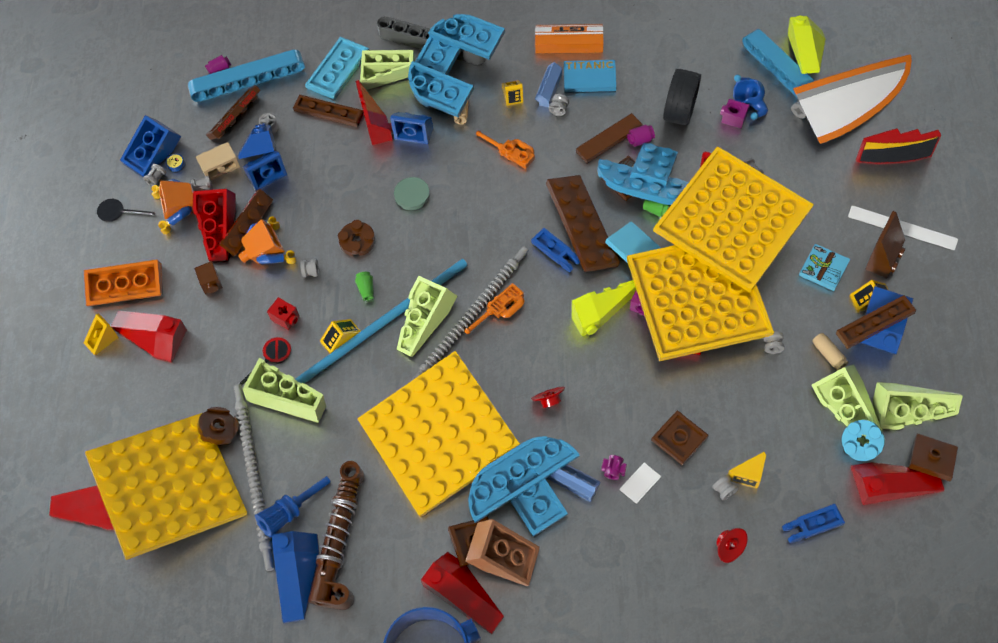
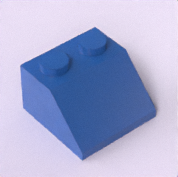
[390,112,433,144]
[238,123,276,159]
[243,150,287,190]

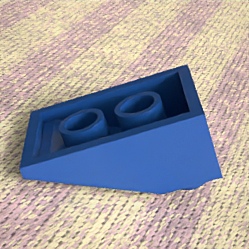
[120,115,181,177]
[860,286,914,354]

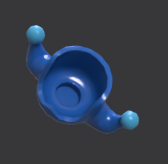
[733,74,768,120]

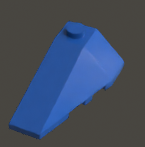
[272,531,320,623]

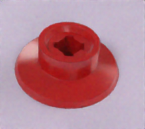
[531,386,565,408]
[716,528,748,563]

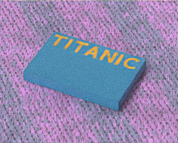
[564,60,616,92]

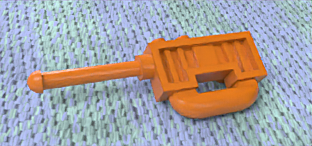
[476,131,535,169]
[465,283,525,334]

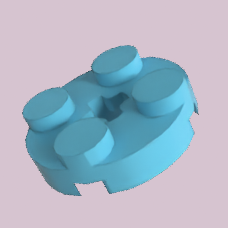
[842,420,885,461]

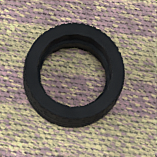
[663,69,701,125]

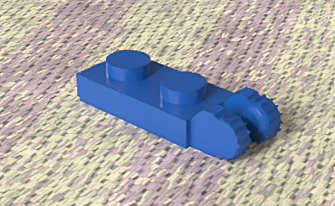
[531,228,580,272]
[782,504,845,543]

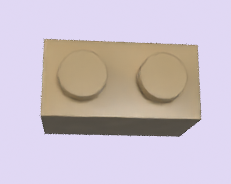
[196,142,240,180]

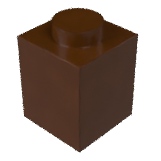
[194,261,223,295]

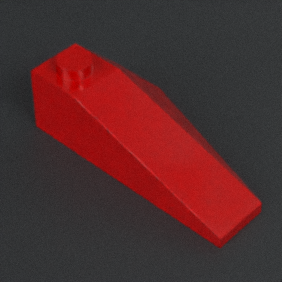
[355,80,393,145]
[193,189,236,262]
[111,311,187,363]
[851,462,945,505]
[49,485,114,530]
[421,552,504,635]

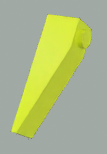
[788,15,826,74]
[572,280,636,337]

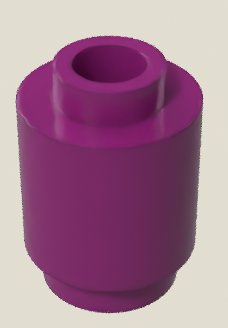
[205,55,231,74]
[627,125,655,147]

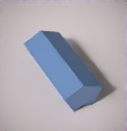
[535,62,562,108]
[546,464,601,502]

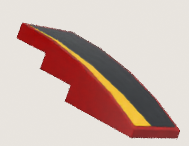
[856,128,941,164]

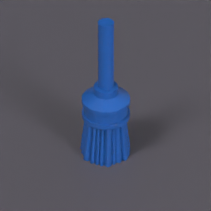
[255,476,331,537]

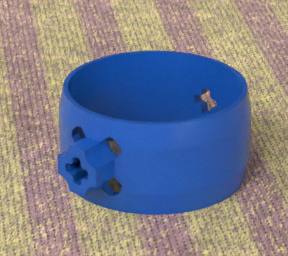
[383,607,481,643]

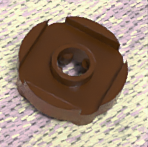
[338,220,375,256]
[197,407,239,445]

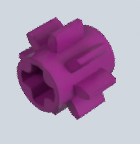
[601,455,627,480]

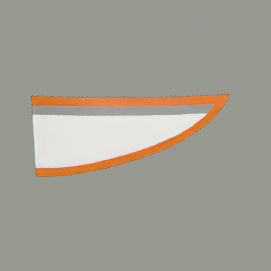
[793,54,912,144]

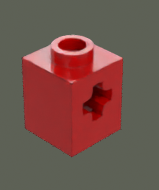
[267,297,300,330]

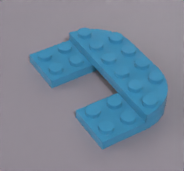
[408,14,505,118]

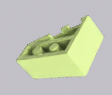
[360,50,416,90]

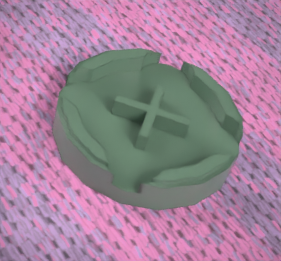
[394,177,430,210]

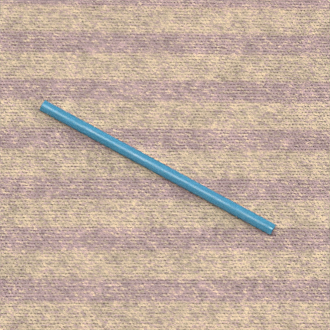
[295,259,468,384]

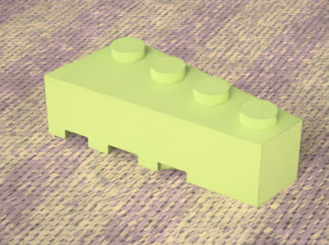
[243,358,326,423]

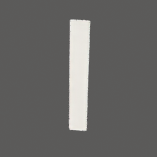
[848,206,958,250]

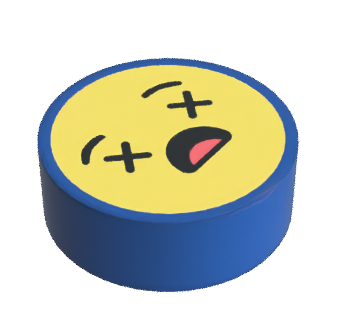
[166,154,185,172]

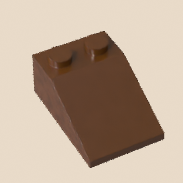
[865,211,906,279]

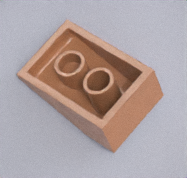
[466,519,540,586]

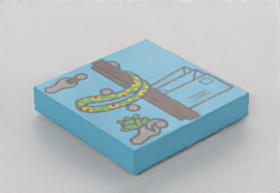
[799,244,850,291]

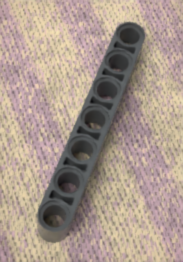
[377,16,486,65]

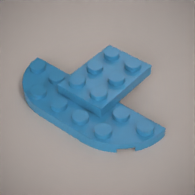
[597,143,689,205]
[468,436,580,537]

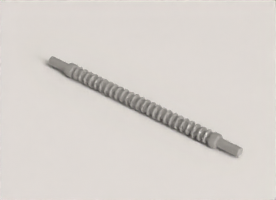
[410,246,529,382]
[234,384,274,571]

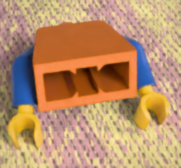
[151,179,193,234]
[238,216,296,264]

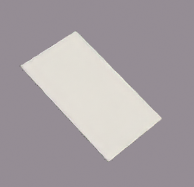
[619,462,661,504]

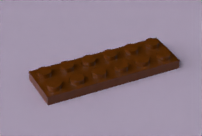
[546,175,620,272]

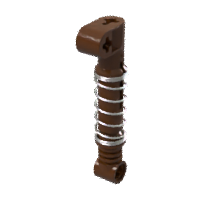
[308,461,364,610]

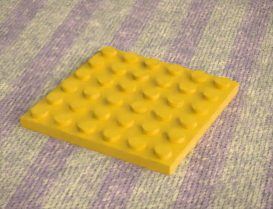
[653,146,814,292]
[627,245,774,361]
[357,351,520,517]
[85,413,247,560]

